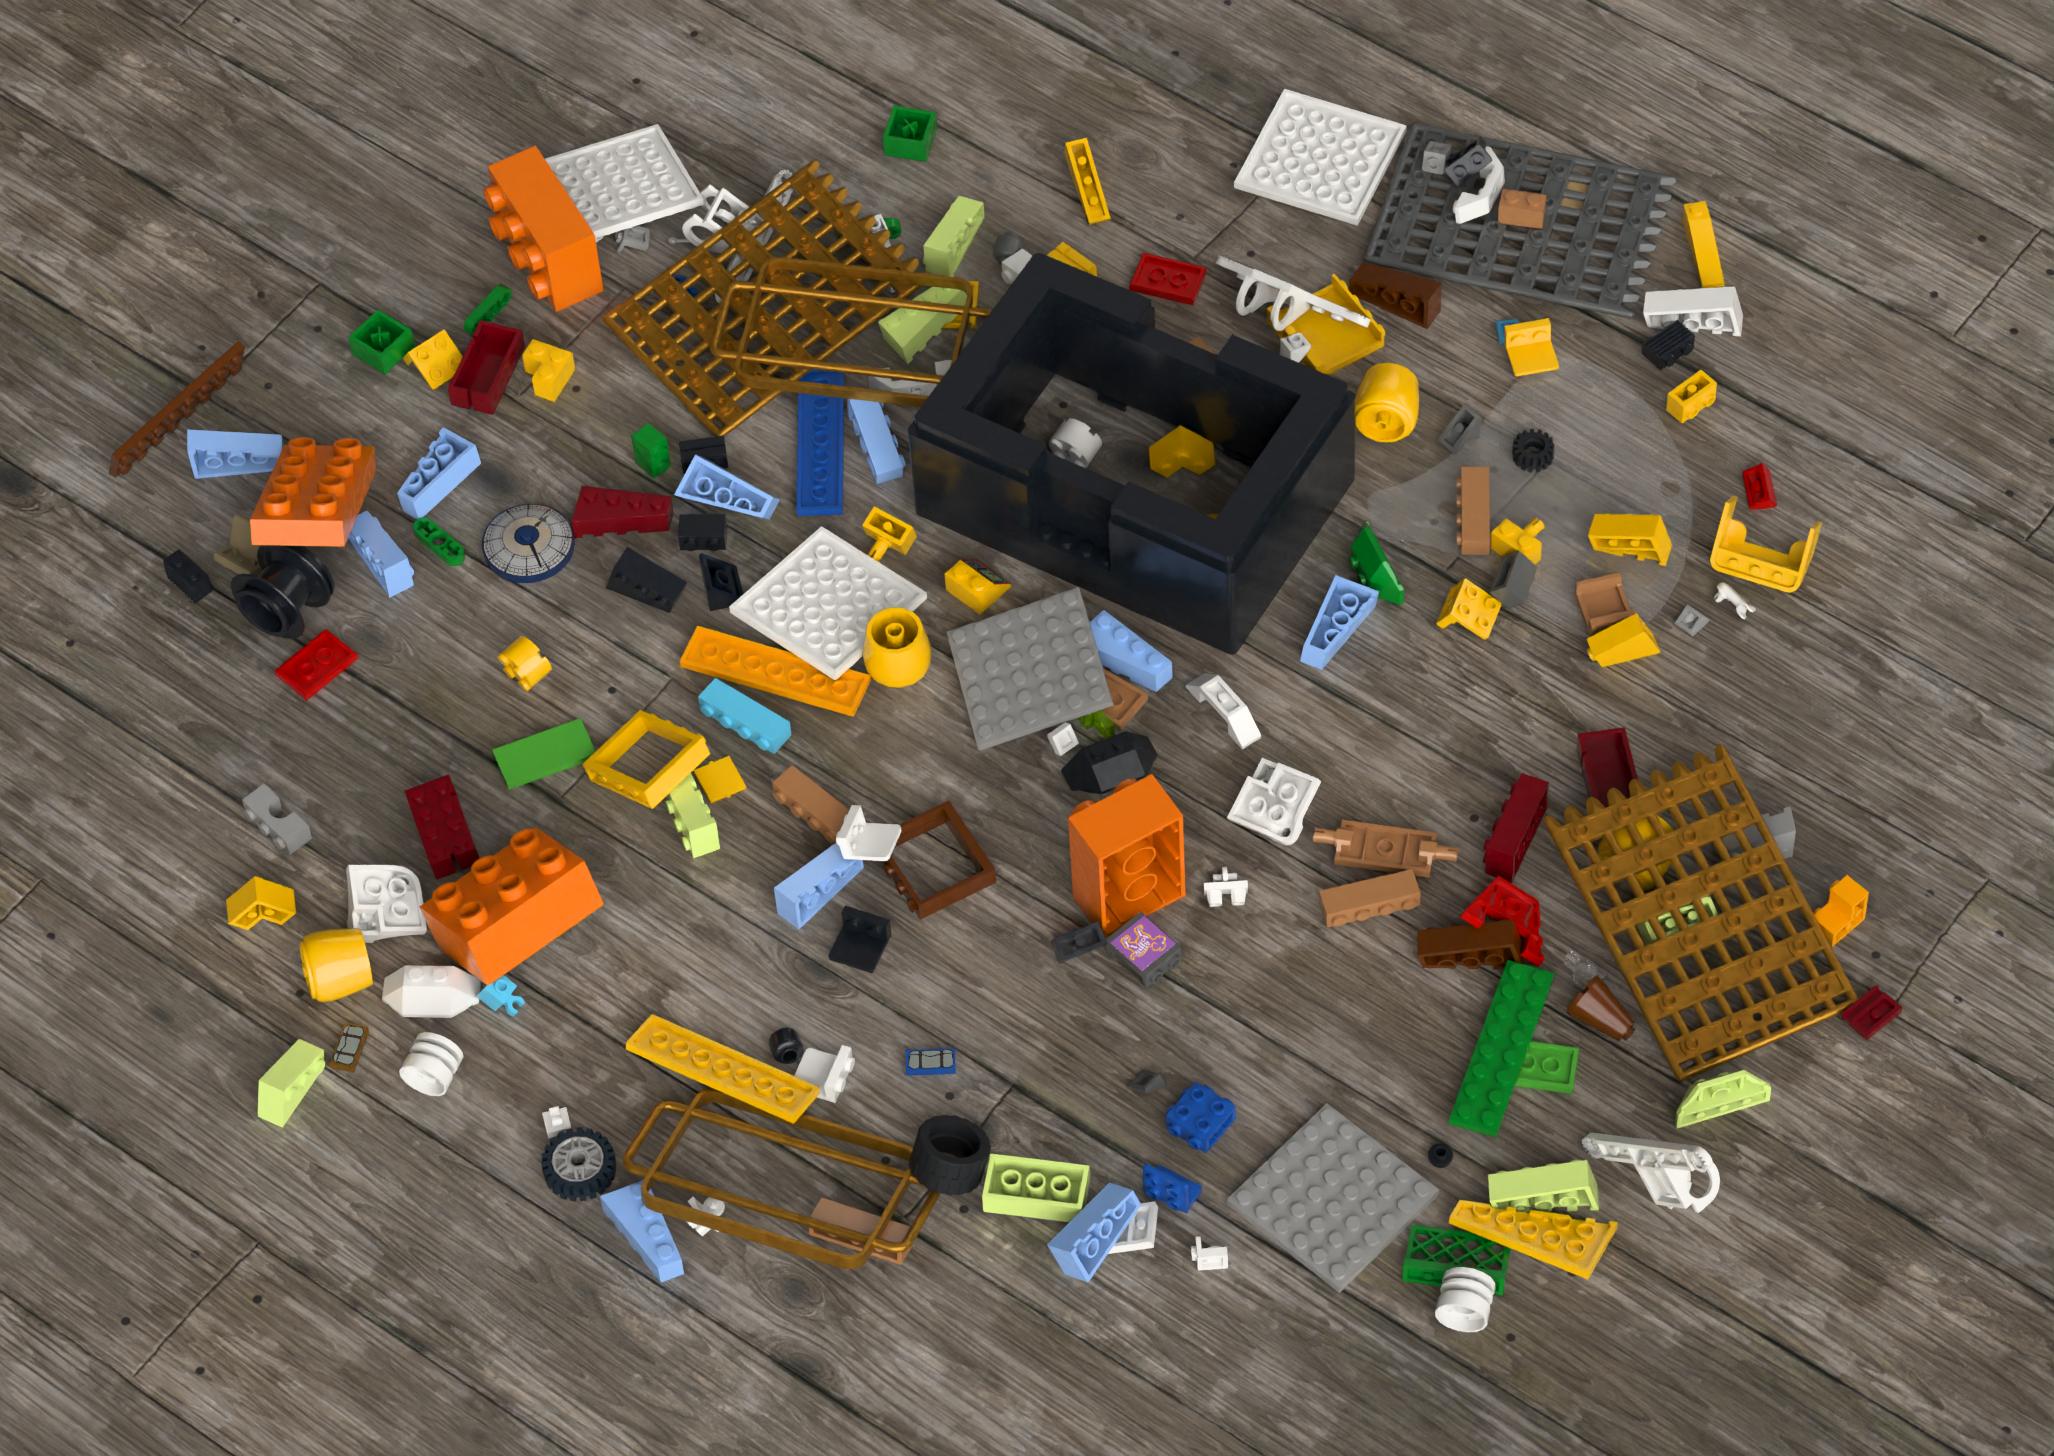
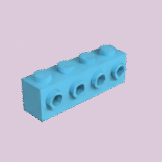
[698,678,792,754]

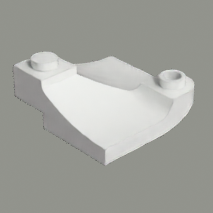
[1227,758,1321,845]
[346,865,427,943]

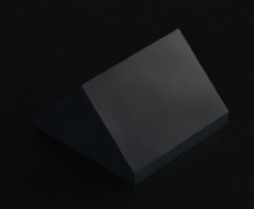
[699,553,743,611]

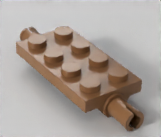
[1313,820,1459,878]

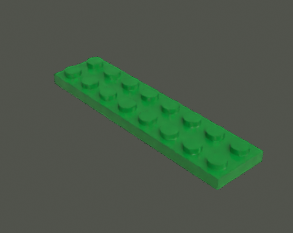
[1449,960,1555,1138]

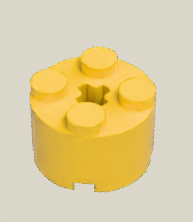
[497,636,552,692]

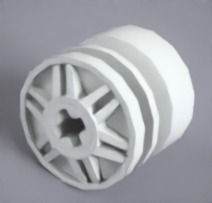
[399,1032,463,1096]
[1435,1267,1495,1332]

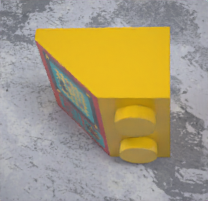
[945,559,1011,615]

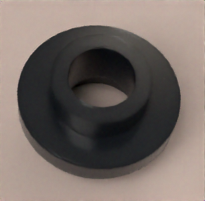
[1428,1144,1453,1168]

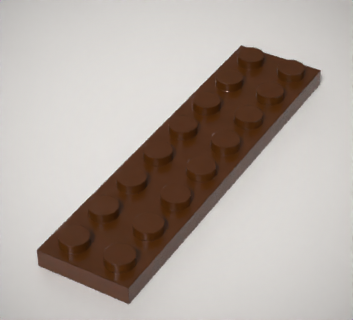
[109,341,245,478]

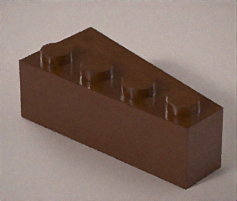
[1349,262,1442,329]

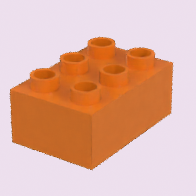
[483,145,604,312]
[1068,774,1186,938]
[419,827,604,986]

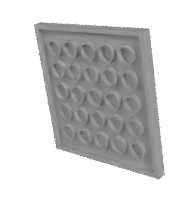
[947,587,1114,751]
[1227,1103,1439,1293]

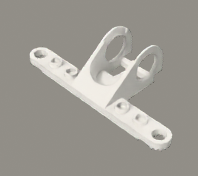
[682,170,793,304]
[1216,255,1371,331]
[1582,1133,1720,1213]

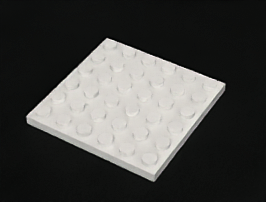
[1234,89,1407,226]
[545,124,704,238]
[729,526,927,680]

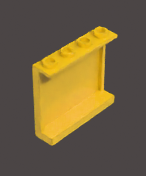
[1267,274,1385,375]

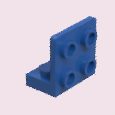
[1143,1163,1202,1214]

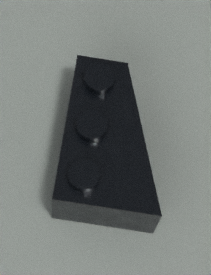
[606,547,687,613]

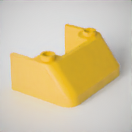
[1710,495,1822,592]

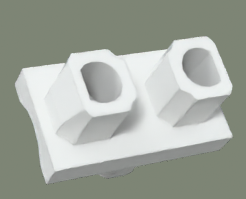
[1204,867,1248,907]
[687,1197,725,1236]

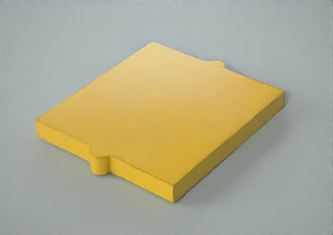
[693,756,746,803]

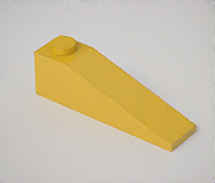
[1064,138,1111,225]
[1682,201,1724,288]

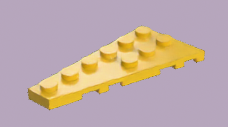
[1449,1200,1618,1279]

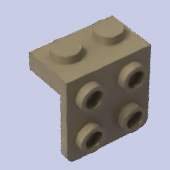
[213,514,262,576]

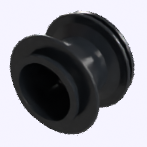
[231,545,335,639]

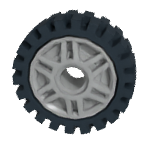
[541,1127,616,1202]

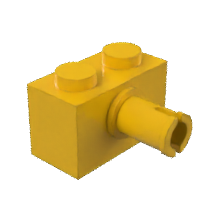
[862,506,917,562]
[1490,518,1545,565]

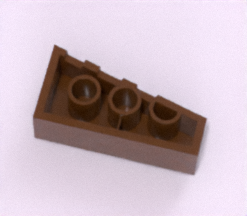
[1417,919,1524,970]

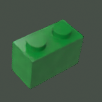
[631,423,671,478]

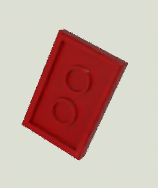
[1129,253,1207,306]
[274,629,358,701]

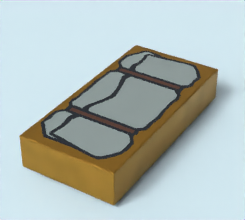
[330,1023,369,1072]

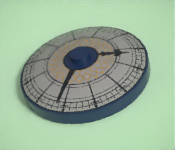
[482,504,575,583]

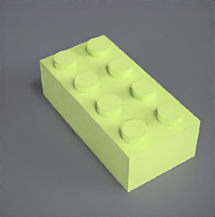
[982,1154,1090,1222]

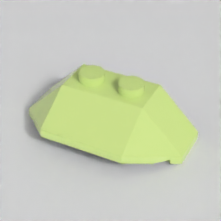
[1675,1070,1771,1129]

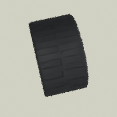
[909,1115,991,1195]

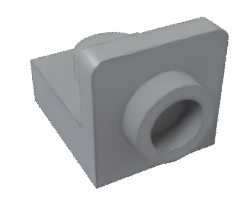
[1422,141,1452,175]
[614,226,650,252]

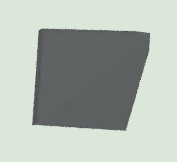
[1128,1069,1166,1093]

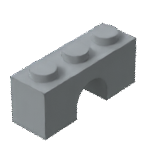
[242,784,312,855]

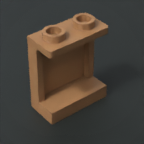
[1575,573,1636,637]

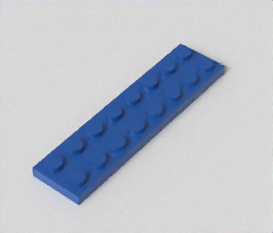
[797,370,844,516]

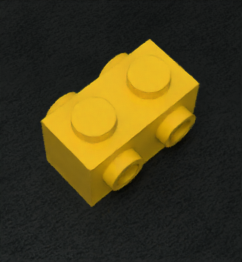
[1666,370,1717,423]

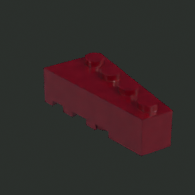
[572,486,674,538]

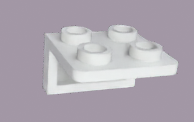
[836,805,902,861]
[794,1045,855,1103]

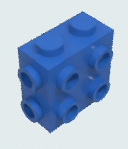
[1165,1081,1236,1153]

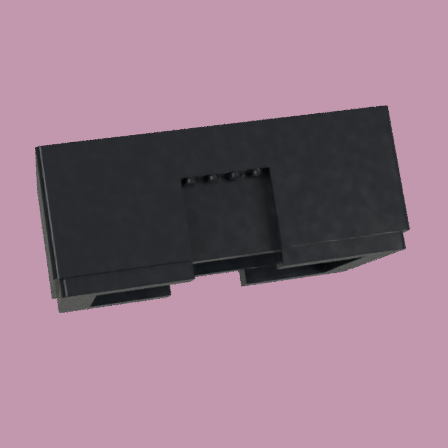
[908,253,1356,654]

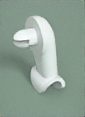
[1714,582,1756,619]

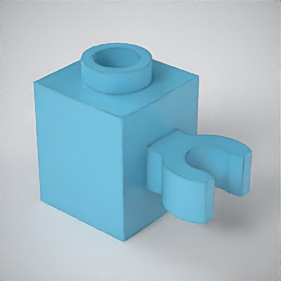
[476,975,525,1016]

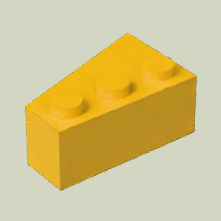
[1588,513,1672,566]

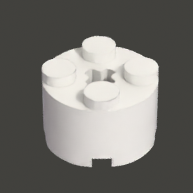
[1049,418,1102,468]

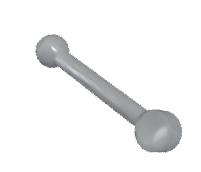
[668,236,710,245]

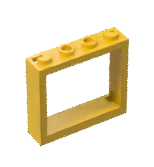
[582,710,710,809]

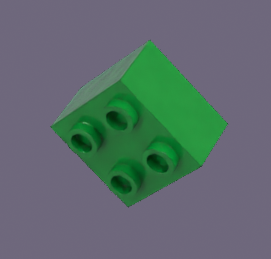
[883,105,937,162]
[348,309,415,375]

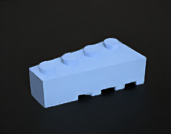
[847,388,906,484]
[397,427,481,519]
[674,455,780,520]
[348,511,414,598]

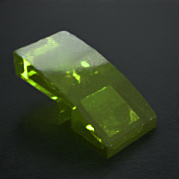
[1077,710,1115,739]

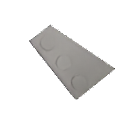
[1718,806,1796,862]

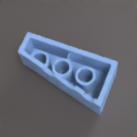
[187,430,284,479]
[1300,575,1379,670]
[1090,610,1172,692]
[774,843,864,930]
[600,1180,684,1282]
[1047,1182,1141,1282]

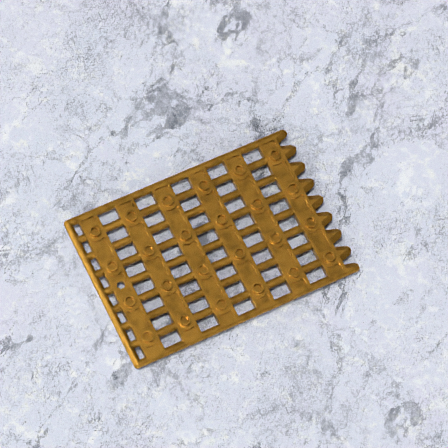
[603,160,931,437]
[1544,744,1859,1082]

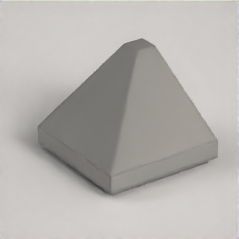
[1674,604,1710,636]

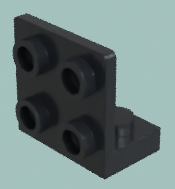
[829,905,891,973]

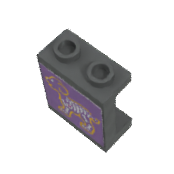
[1106,912,1181,988]

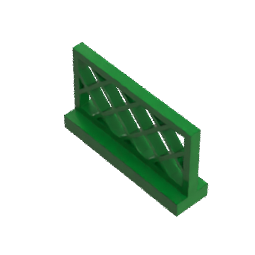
[1402,1224,1510,1295]

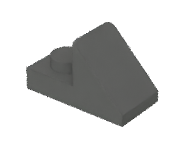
[1437,403,1482,454]

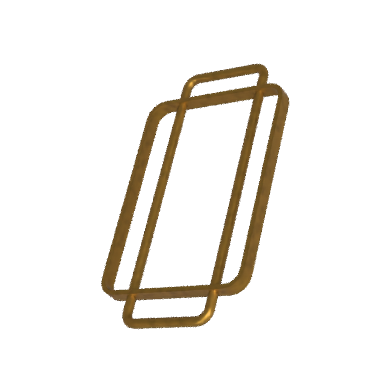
[710,257,992,407]
[622,1088,940,1270]

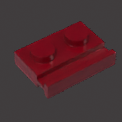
[1841,985,1902,1040]

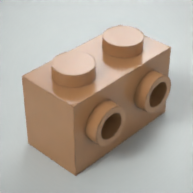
[1498,189,1547,229]

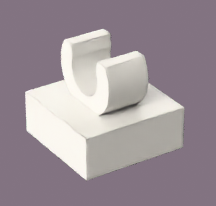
[1047,722,1079,756]
[542,1106,571,1138]

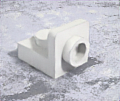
[1191,1236,1228,1270]

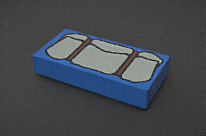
[906,1048,956,1076]

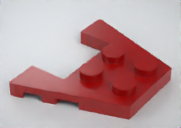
[1460,876,1544,967]

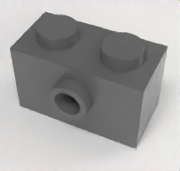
[1490,551,1537,609]

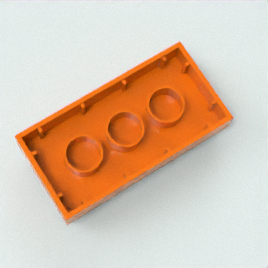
[250,437,376,547]

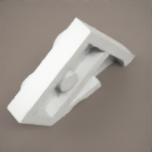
[1108,1201,1158,1254]

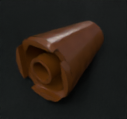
[1566,975,1636,1041]

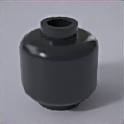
[769,1028,803,1064]

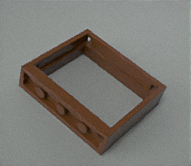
[882,801,996,920]

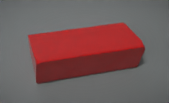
[1742,463,1777,510]

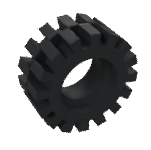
[1512,428,1554,472]

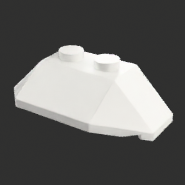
[382,965,481,1018]

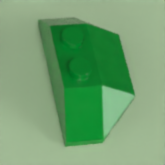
[1348,521,1404,605]

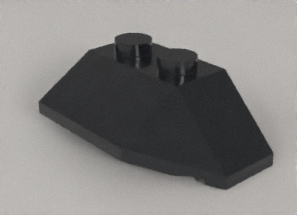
[1061,731,1158,794]

